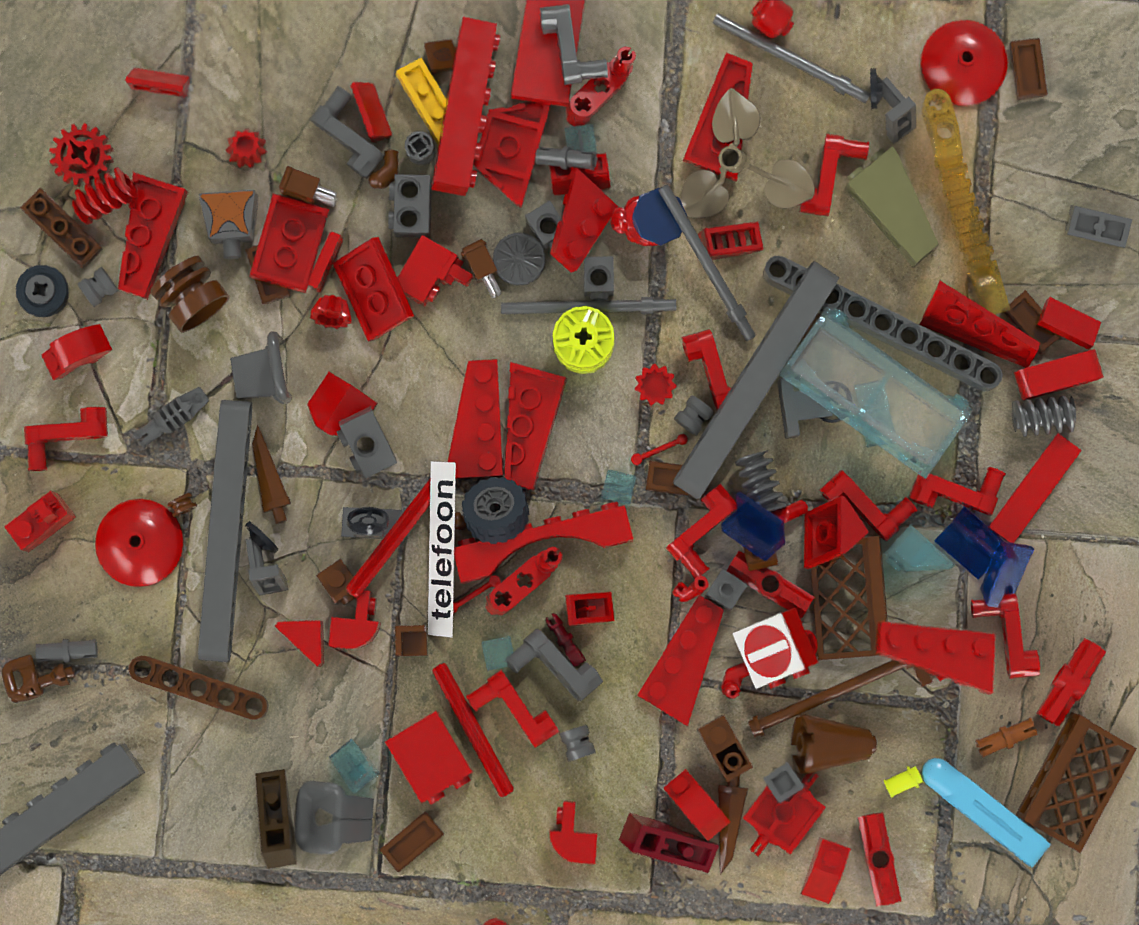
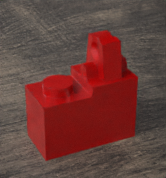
[397,235,474,307]
[4,490,76,552]

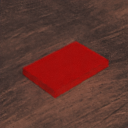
[249,193,329,293]
[332,237,414,342]

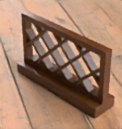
[811,536,888,660]
[1015,712,1137,853]

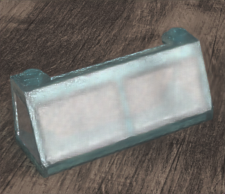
[779,307,972,479]

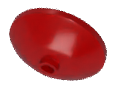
[920,20,1008,106]
[95,499,184,587]

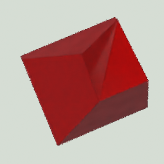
[804,496,869,569]

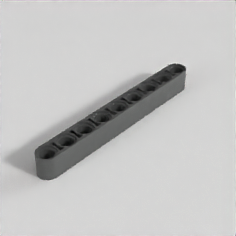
[763,256,1003,392]
[673,261,839,499]
[198,400,253,662]

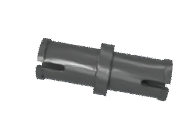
[536,146,597,170]
[35,639,98,663]

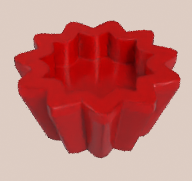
[225,128,267,168]
[310,295,352,329]
[635,364,677,406]

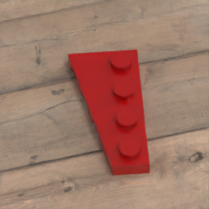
[919,281,1040,368]
[637,595,724,727]

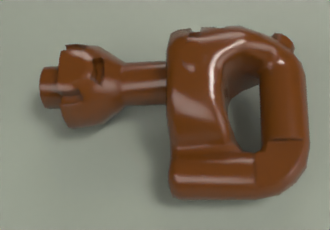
[2,654,75,703]

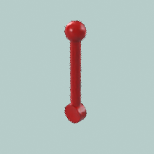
[631,434,688,465]
[453,575,501,614]

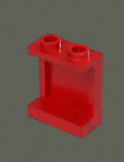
[385,711,474,805]

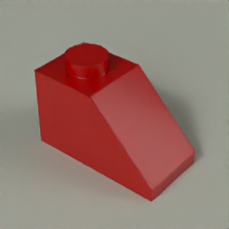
[801,837,851,904]

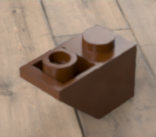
[697,715,753,782]

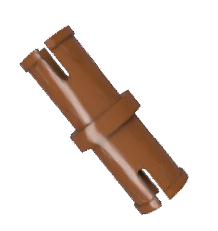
[975,718,1038,758]

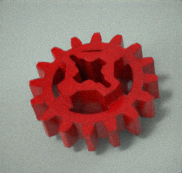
[49,123,114,188]

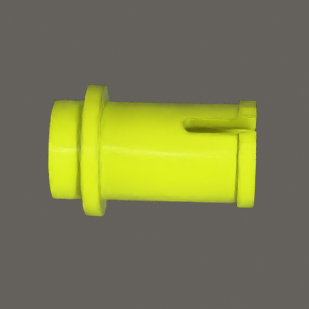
[883,766,923,798]

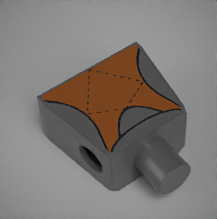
[199,190,258,259]

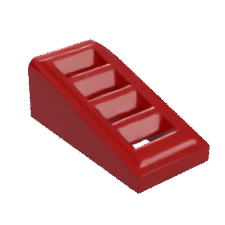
[698,222,764,260]

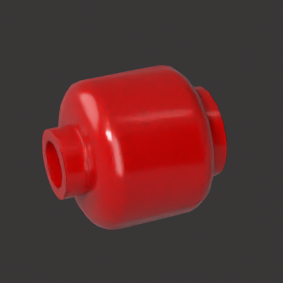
[750,0,794,39]

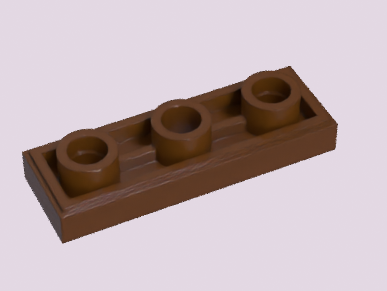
[20,187,103,269]

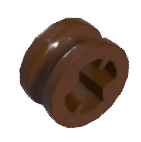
[167,493,198,518]

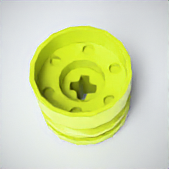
[553,306,615,374]

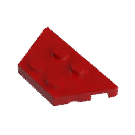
[473,102,551,208]

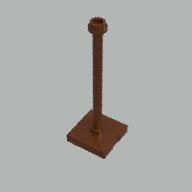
[748,660,933,737]

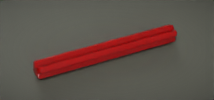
[346,478,431,598]
[432,663,514,797]

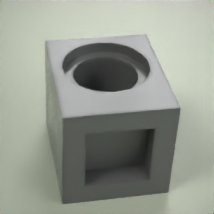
[525,201,561,250]
[584,256,614,301]
[705,569,747,611]

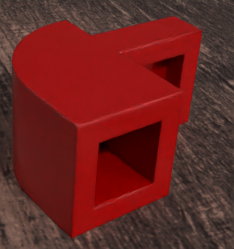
[41,324,112,381]
[328,590,381,649]
[663,769,730,841]
[550,801,597,864]

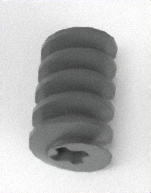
[1012,396,1076,437]
[735,450,786,516]

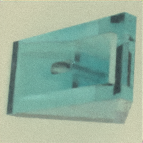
[329,738,381,794]

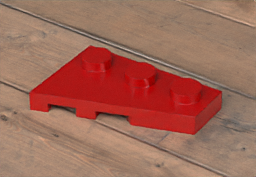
[550,168,618,273]

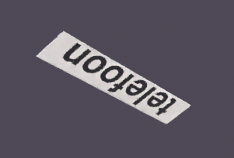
[428,461,456,638]

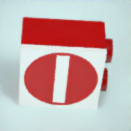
[733,608,819,689]

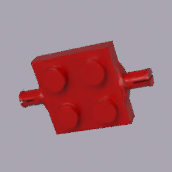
[742,769,826,857]

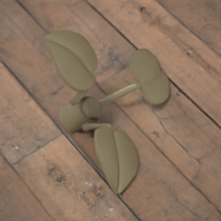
[680,88,815,218]

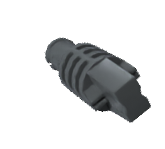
[133,387,210,448]

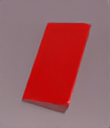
[125,68,190,98]
[350,82,392,143]
[549,153,611,196]

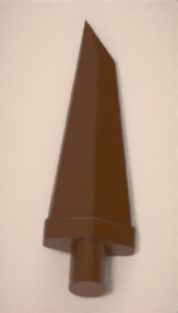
[252,424,291,524]
[718,775,748,874]

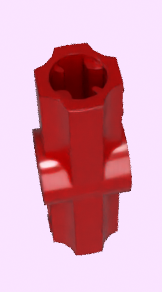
[726,551,815,619]
[1036,638,1106,727]
[857,812,902,906]

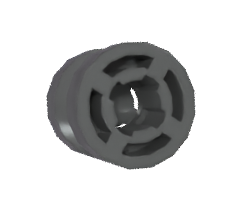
[405,131,435,165]
[77,267,118,307]
[674,395,714,436]
[559,724,596,762]

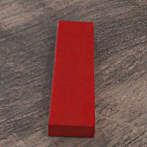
[987,433,1082,545]

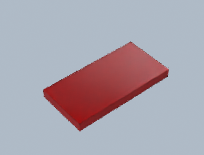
[511,0,585,107]

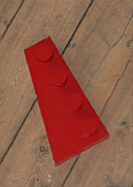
[683,52,753,182]
[118,172,188,300]
[448,359,503,479]
[505,362,567,491]
[876,621,996,695]

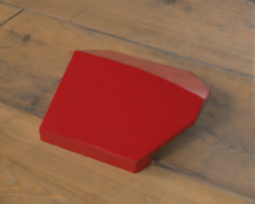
[307,372,378,436]

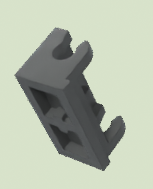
[1065,205,1133,248]

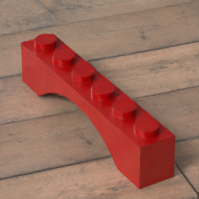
[454,502,634,584]

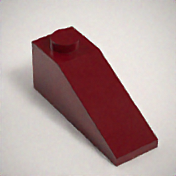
[619,812,719,873]

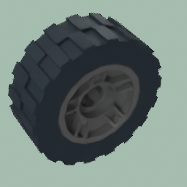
[462,477,530,544]

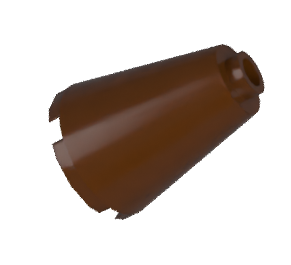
[791,714,877,774]

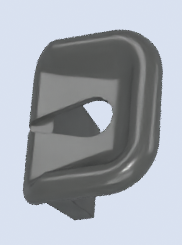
[230,331,292,404]
[295,781,374,855]

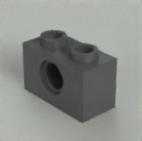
[336,406,397,478]

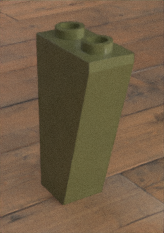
[845,146,939,268]

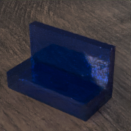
[721,492,785,561]
[934,506,1009,580]
[980,541,1034,608]

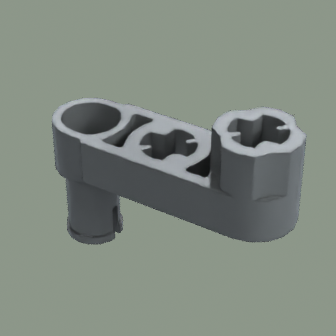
[540,4,608,85]
[310,86,384,179]
[504,629,603,702]

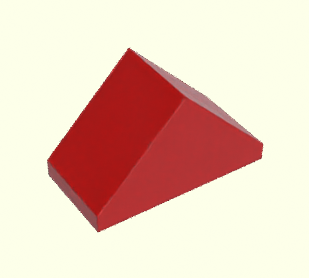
[565,592,615,626]
[275,620,324,667]

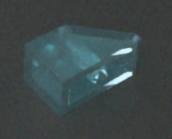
[884,525,955,573]

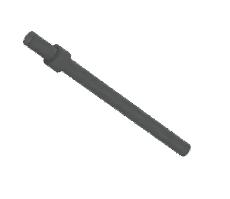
[712,13,871,104]
[658,184,756,341]
[501,297,676,314]

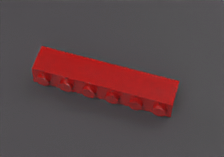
[431,17,500,196]

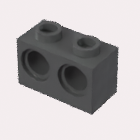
[388,174,432,238]

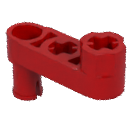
[566,46,636,127]
[800,133,869,217]
[681,329,731,411]
[24,407,108,471]
[908,467,1006,516]
[819,470,918,542]
[666,484,739,579]
[485,547,562,616]
[971,593,1040,679]
[466,669,560,748]

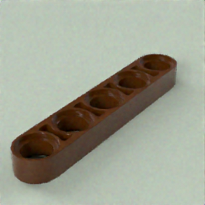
[129,656,269,720]

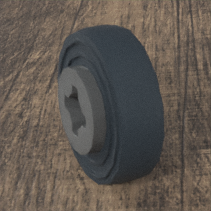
[16,265,69,317]

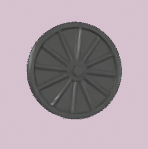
[493,233,545,285]

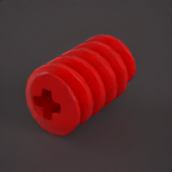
[72,167,138,225]

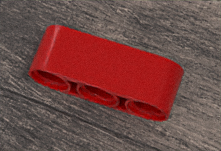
[1014,349,1104,401]

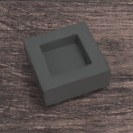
[763,762,804,804]

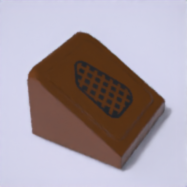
[424,39,455,75]

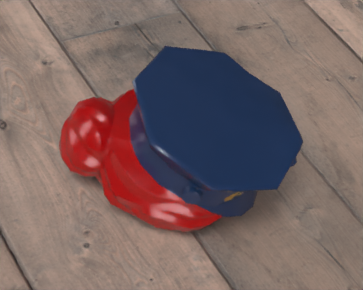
[610,188,687,246]

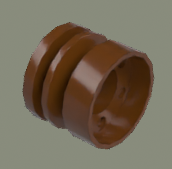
[150,256,230,333]

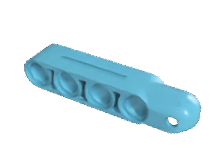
[921,758,1051,868]

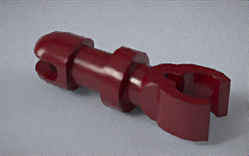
[545,613,586,667]

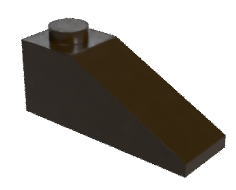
[255,769,297,869]

